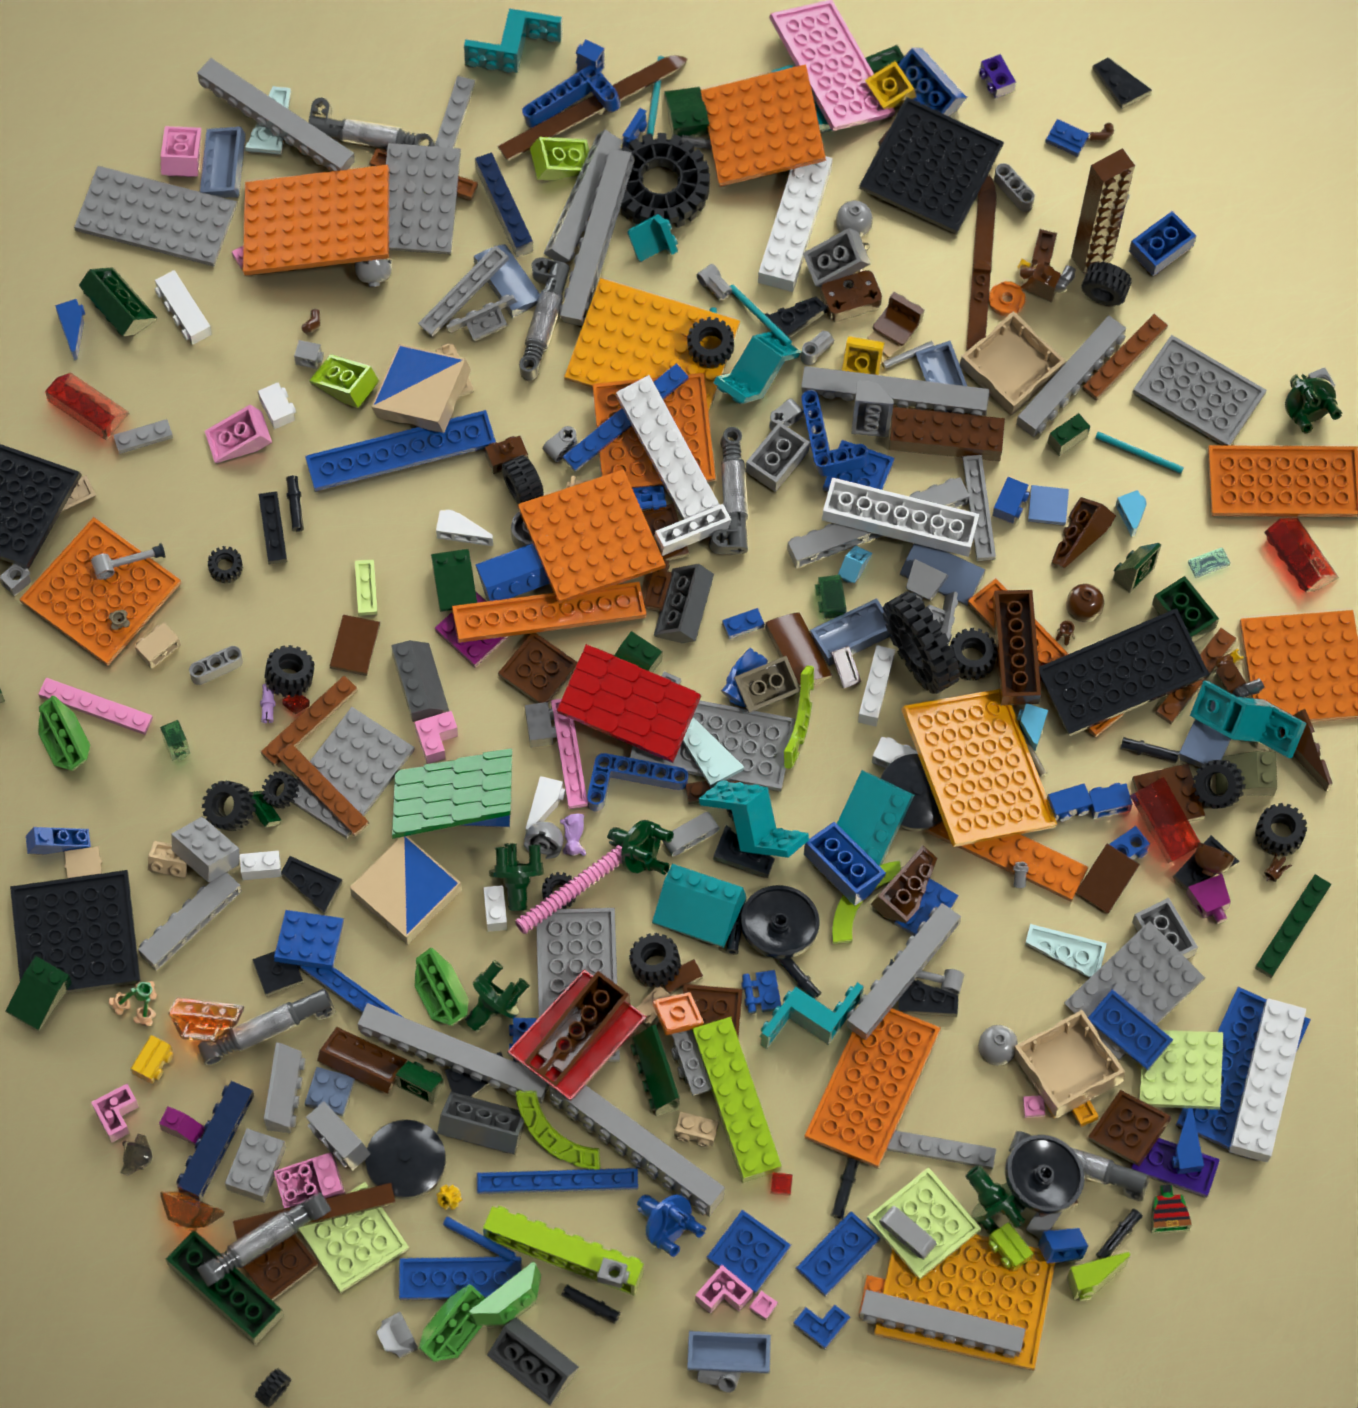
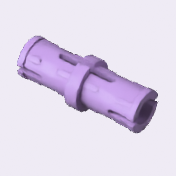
[260,684,276,723]

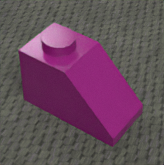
[159,1106,205,1145]

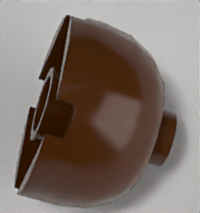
[1066,583,1104,622]
[1195,842,1235,877]

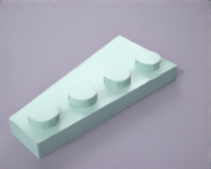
[245,87,291,154]
[682,718,744,787]
[1025,924,1107,978]

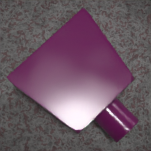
[1186,874,1231,924]

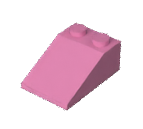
[161,126,201,177]
[205,405,272,463]

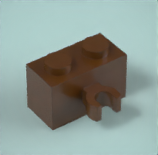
[485,436,528,474]

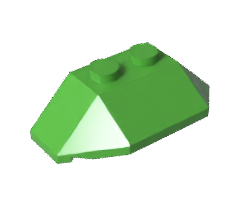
[38,696,90,771]
[414,948,469,1026]
[469,1261,541,1328]
[419,1284,485,1362]

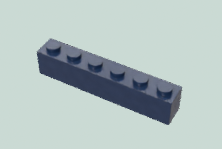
[475,152,533,258]
[176,1081,254,1201]

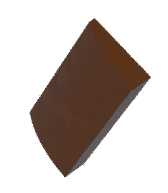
[765,612,832,689]
[317,1027,407,1094]

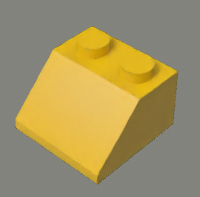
[865,61,916,109]
[842,336,885,375]

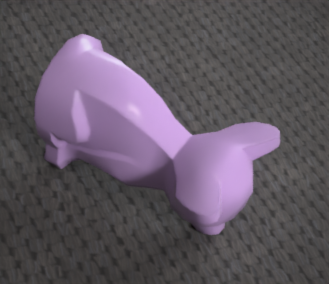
[560,814,586,856]

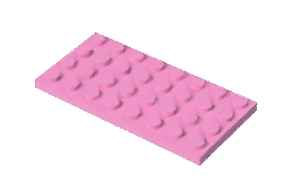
[769,0,895,131]

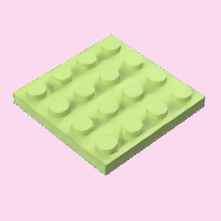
[1140,1030,1223,1109]
[867,1168,981,1280]
[298,1182,409,1293]

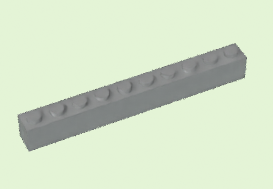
[197,58,355,172]
[559,148,634,326]
[801,366,989,416]
[787,477,969,568]
[358,1003,549,1104]

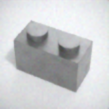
[525,702,557,748]

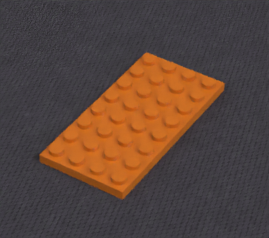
[1208,445,1358,517]
[804,1008,941,1168]

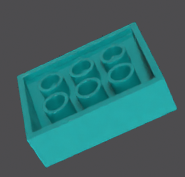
[837,770,914,866]
[652,864,747,948]

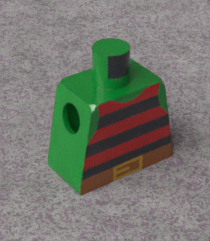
[1151,1185,1192,1233]

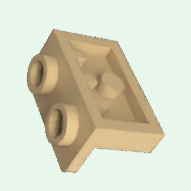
[62,475,96,511]
[148,841,188,878]
[636,986,675,1028]
[674,1112,719,1147]

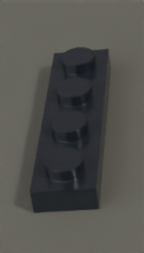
[259,491,287,565]

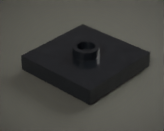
[252,951,303,996]

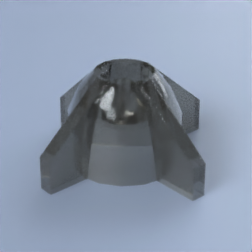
[121,1134,152,1175]

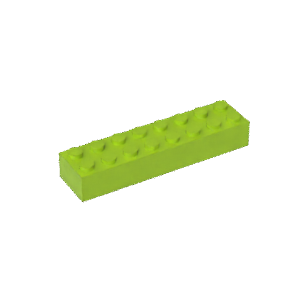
[692,1017,782,1183]
[483,1206,644,1296]

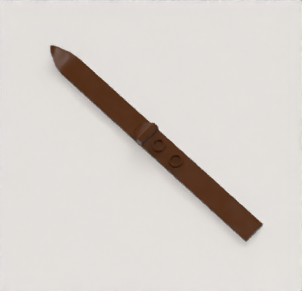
[498,55,687,161]
[966,175,997,352]

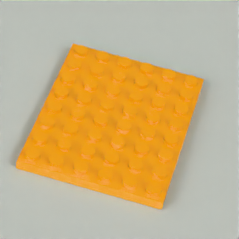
[564,278,740,413]
[901,689,1057,847]
[874,1235,1055,1371]

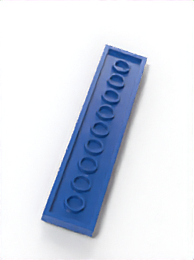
[305,410,496,491]

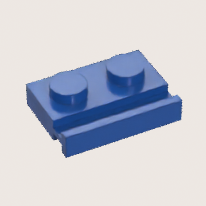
[622,108,648,149]
[1045,119,1090,157]

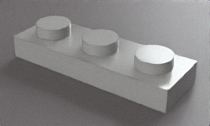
[113,419,173,454]

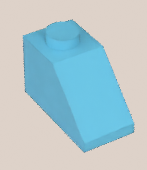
[1115,490,1147,537]
[838,545,872,583]
[1017,703,1048,751]

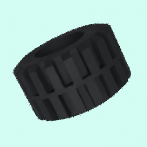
[1081,262,1132,306]
[687,317,734,368]
[502,455,544,504]
[950,628,997,680]
[264,645,315,698]
[1193,760,1246,809]
[202,780,256,831]
[1255,803,1307,856]
[629,933,681,987]

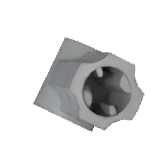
[696,264,732,300]
[800,330,834,365]
[697,1370,741,1392]

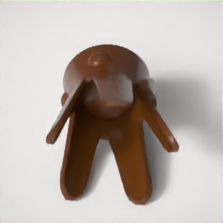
[1056,621,1075,646]
[1264,853,1292,882]

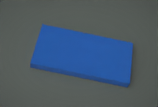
[1088,989,1173,1070]
[796,1211,881,1297]

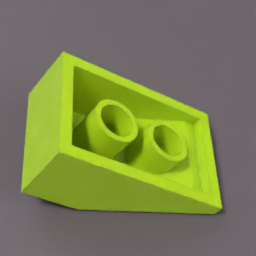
[530,137,590,180]
[309,354,379,408]
[1067,1252,1130,1301]

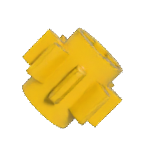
[436,1184,462,1210]

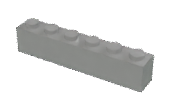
[138,872,242,971]

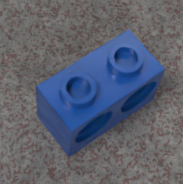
[1110,826,1150,860]

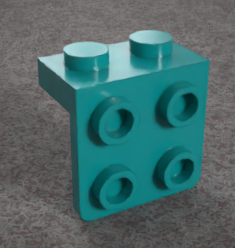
[627,214,678,261]

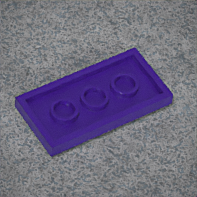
[1131,1138,1220,1198]

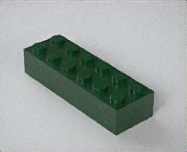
[166,1230,284,1345]

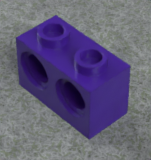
[979,54,1016,99]

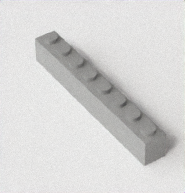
[543,130,623,263]
[1016,315,1126,437]
[846,903,961,1040]
[859,1290,1025,1358]

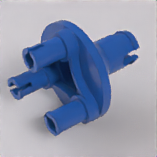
[636,1195,706,1257]

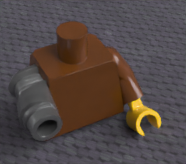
[1017,258,1076,302]
[1215,649,1265,698]

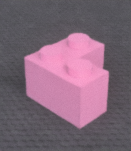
[415,711,458,764]
[91,1084,139,1142]
[695,1265,753,1314]

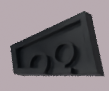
[1092,57,1152,109]
[765,296,828,338]
[713,825,775,878]
[1173,835,1240,890]
[281,856,343,915]
[898,980,958,1017]
[445,1052,503,1106]

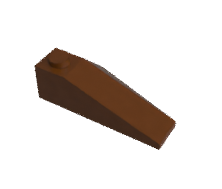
[1051,497,1116,568]
[1280,709,1333,791]
[870,846,937,923]

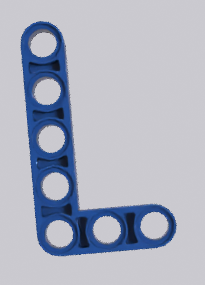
[522,66,621,128]
[802,390,870,476]
[587,753,688,811]

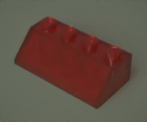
[45,373,129,440]
[1264,518,1339,592]
[1130,777,1200,863]

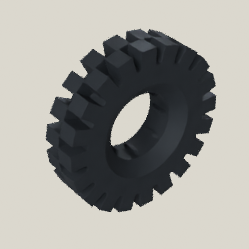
[620,133,710,228]
[883,591,960,694]

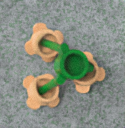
[108,981,157,1026]

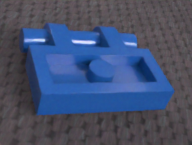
[632,485,666,510]
[741,970,781,1013]

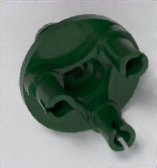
[1285,374,1342,434]
[607,820,674,875]
[489,843,544,911]
[465,960,529,1032]
[966,1166,1026,1235]

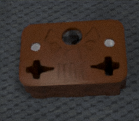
[820,270,882,322]

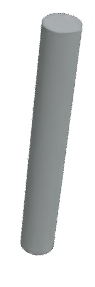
[882,341,934,369]

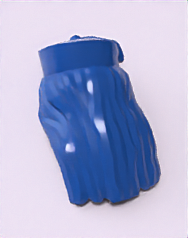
[721,648,768,707]

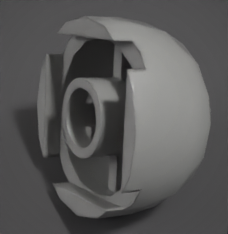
[836,200,873,237]
[355,260,392,286]
[524,822,563,859]
[978,1025,1018,1066]

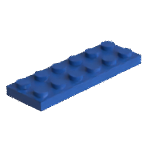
[399,1257,522,1300]

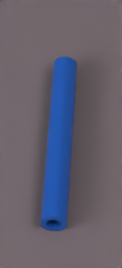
[443,1217,516,1262]

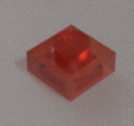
[282,694,310,714]
[770,1172,793,1196]

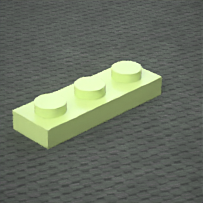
[355,560,378,616]

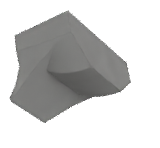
[376,1312,418,1358]

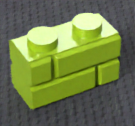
[988,1222,1034,1271]

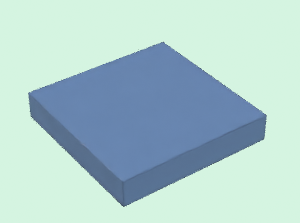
[1028,485,1069,526]

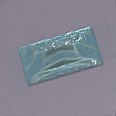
[1188,547,1230,578]

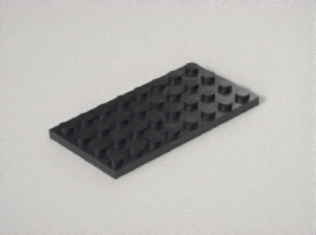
[1039,608,1209,736]

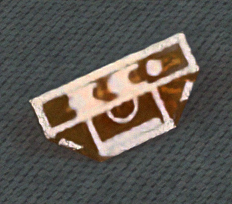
[168,997,245,1043]
[160,1191,225,1231]

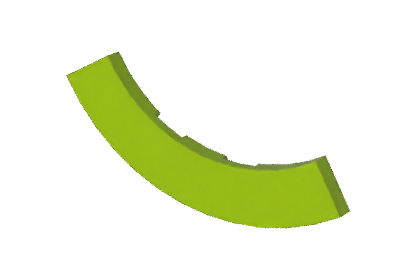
[784,665,814,769]
[832,861,901,944]
[516,1091,601,1170]

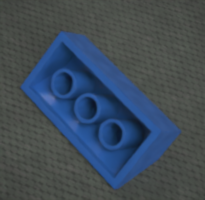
[898,48,967,116]
[475,543,550,601]
[804,822,886,906]

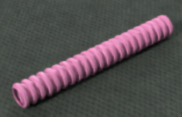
[515,845,622,934]

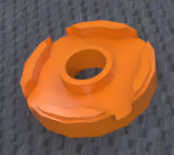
[989,281,1025,316]

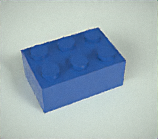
[1129,211,1197,276]

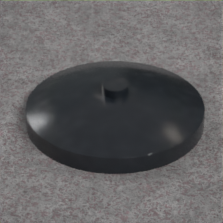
[880,754,943,831]
[741,885,820,959]
[365,1120,446,1199]
[1005,1135,1085,1214]

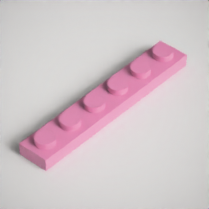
[38,678,153,735]
[551,699,588,809]

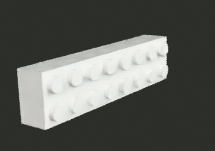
[758,156,833,292]
[616,375,720,520]
[822,478,979,557]
[1229,998,1306,1163]

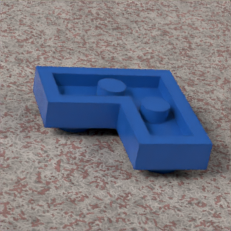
[793,1304,850,1349]

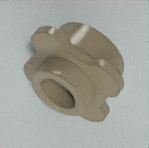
[109,610,130,630]

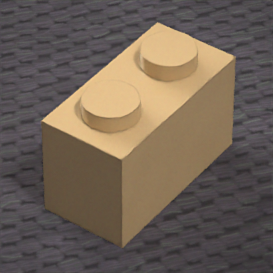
[135,623,181,669]

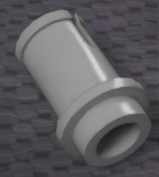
[1013,862,1029,888]

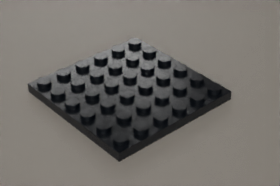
[859,97,1004,234]
[0,444,82,569]
[10,870,141,993]

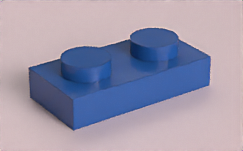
[722,608,765,639]

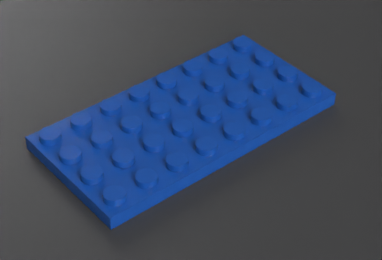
[1176,987,1311,1159]

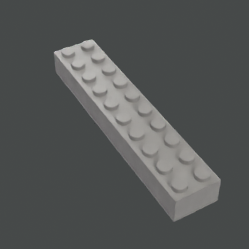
[550,1085,725,1217]

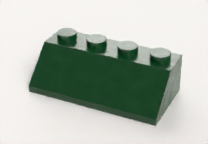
[78,267,157,336]
[630,1024,680,1116]

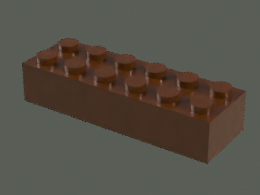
[889,407,1005,461]
[992,590,1041,705]

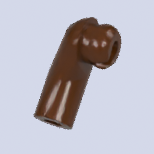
[1090,123,1114,141]
[301,309,320,333]

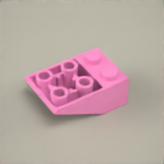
[274,1152,345,1209]

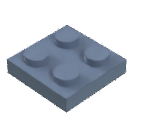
[304,1067,355,1116]

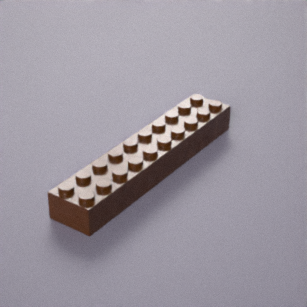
[1071,148,1135,273]

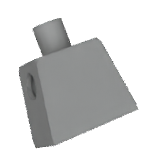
[906,559,949,601]

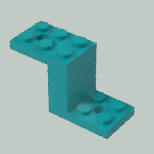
[464,8,562,73]
[713,331,802,404]
[1190,681,1306,758]
[699,780,810,858]
[760,982,864,1049]

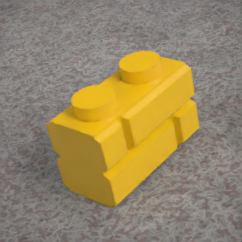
[130,1035,174,1084]

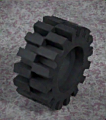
[208,546,243,583]
[261,771,299,809]
[542,872,577,909]
[254,1368,291,1408]

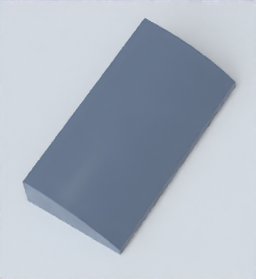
[200,127,246,198]
[474,244,540,318]
[915,340,967,413]
[900,543,985,606]
[810,598,892,666]
[1179,701,1231,768]
[687,1331,771,1374]

